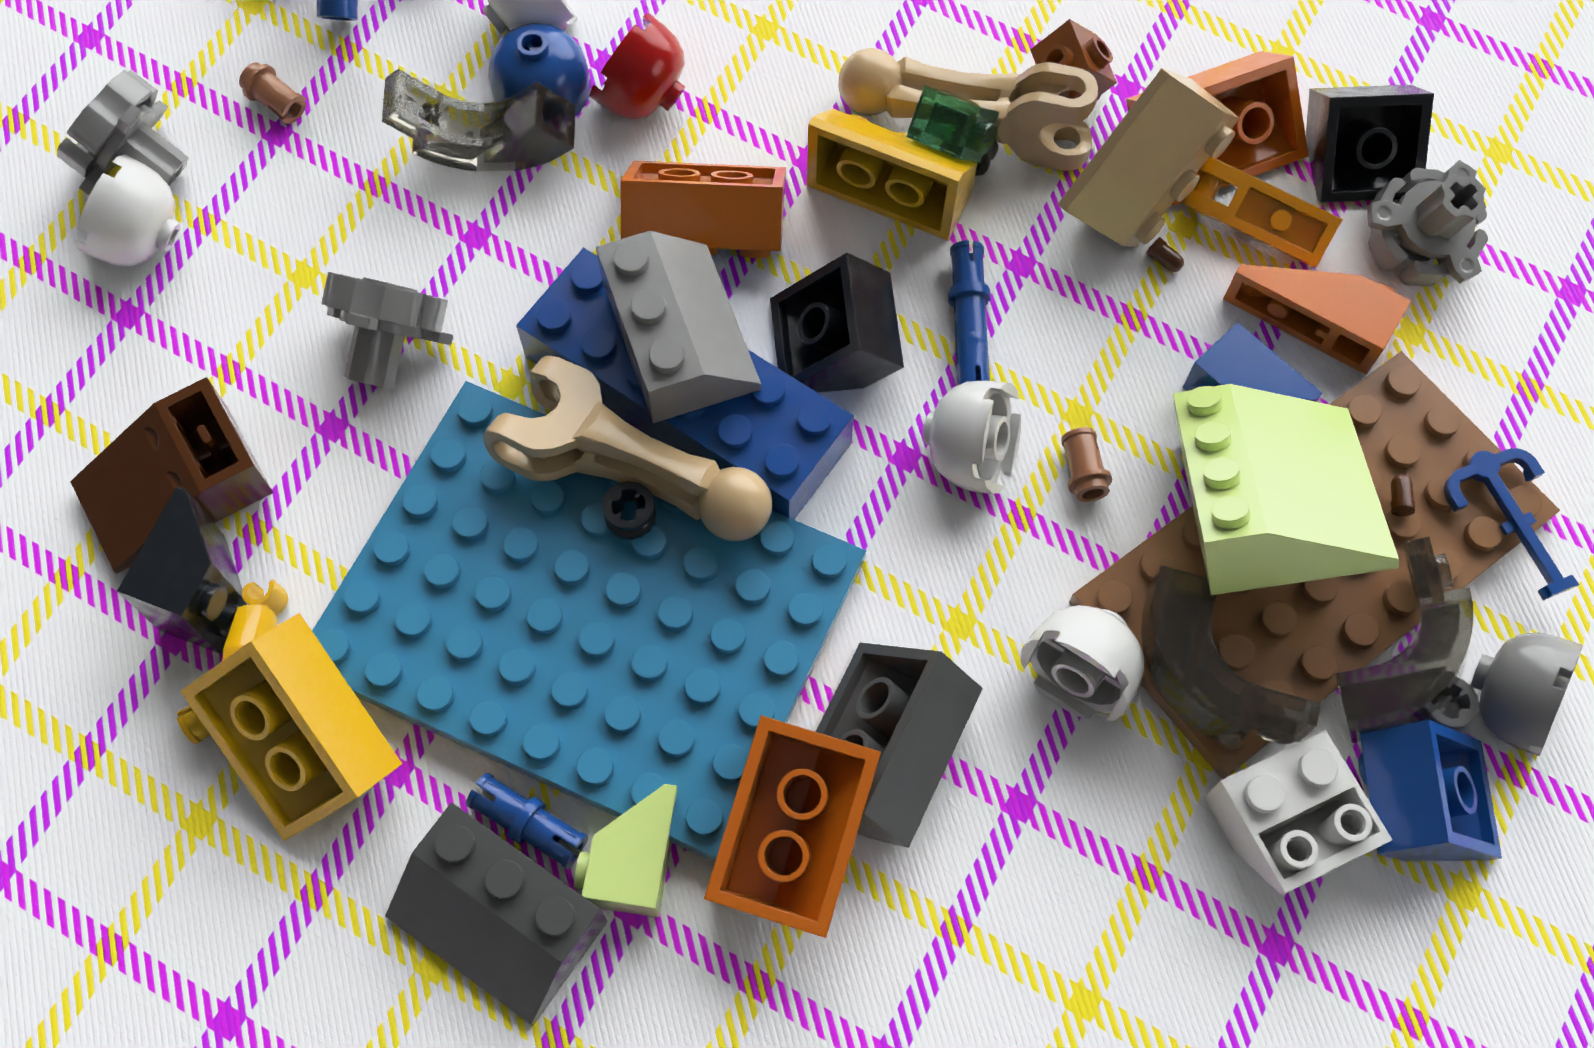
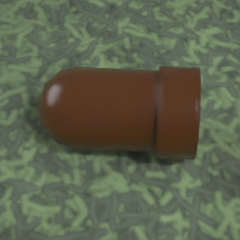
[1146,237,1184,272]
[1390,474,1415,516]

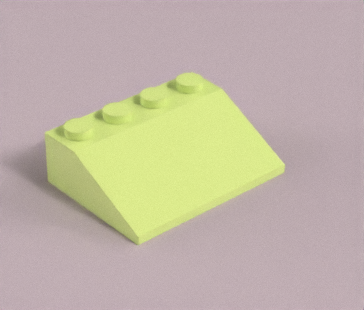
[1173,384,1399,595]

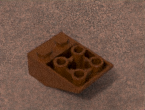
[70,377,274,574]

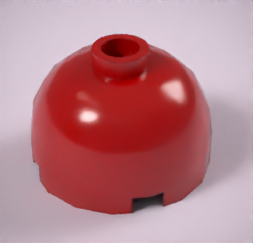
[589,13,686,119]

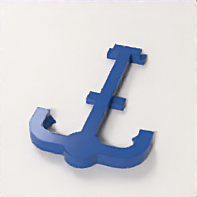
[1444,448,1580,601]

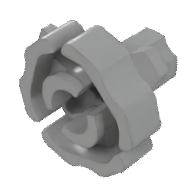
[57,69,189,195]
[1367,160,1488,287]
[321,271,453,389]

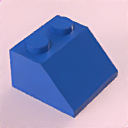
[1358,719,1502,862]

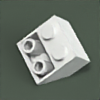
[1203,730,1392,895]

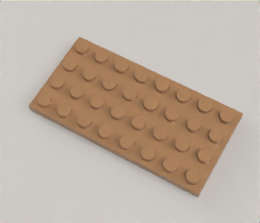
[1069,351,1560,780]

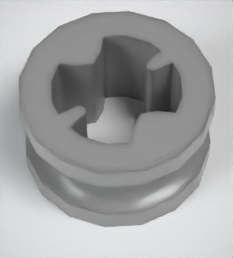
[1416,676,1479,731]

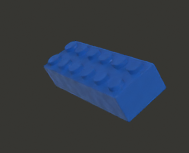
[516,247,854,520]

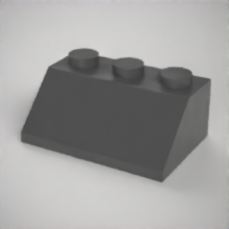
[815,642,983,848]
[385,802,608,1026]

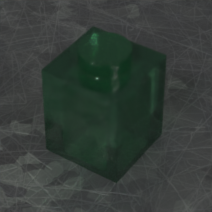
[906,85,999,162]

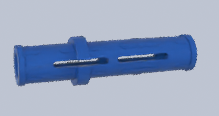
[948,240,991,386]

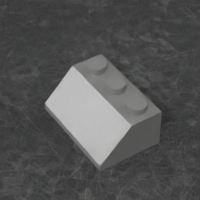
[596,231,761,423]

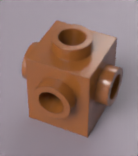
[1030,19,1117,101]

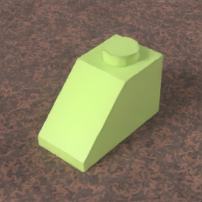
[574,784,678,917]

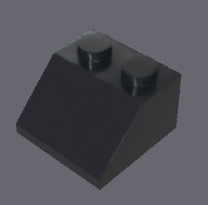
[1306,84,1434,203]
[770,252,904,393]
[117,486,247,654]

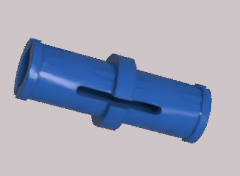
[466,773,588,869]

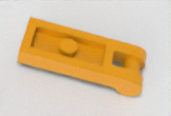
[1182,157,1343,268]

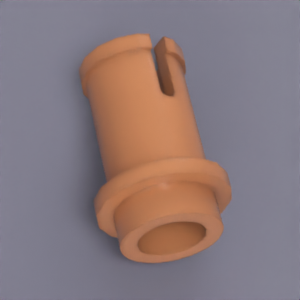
[239,62,306,124]
[1061,427,1113,502]

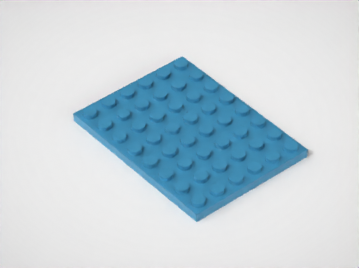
[312,381,867,862]

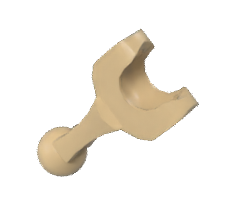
[838,48,1098,171]
[483,356,772,541]

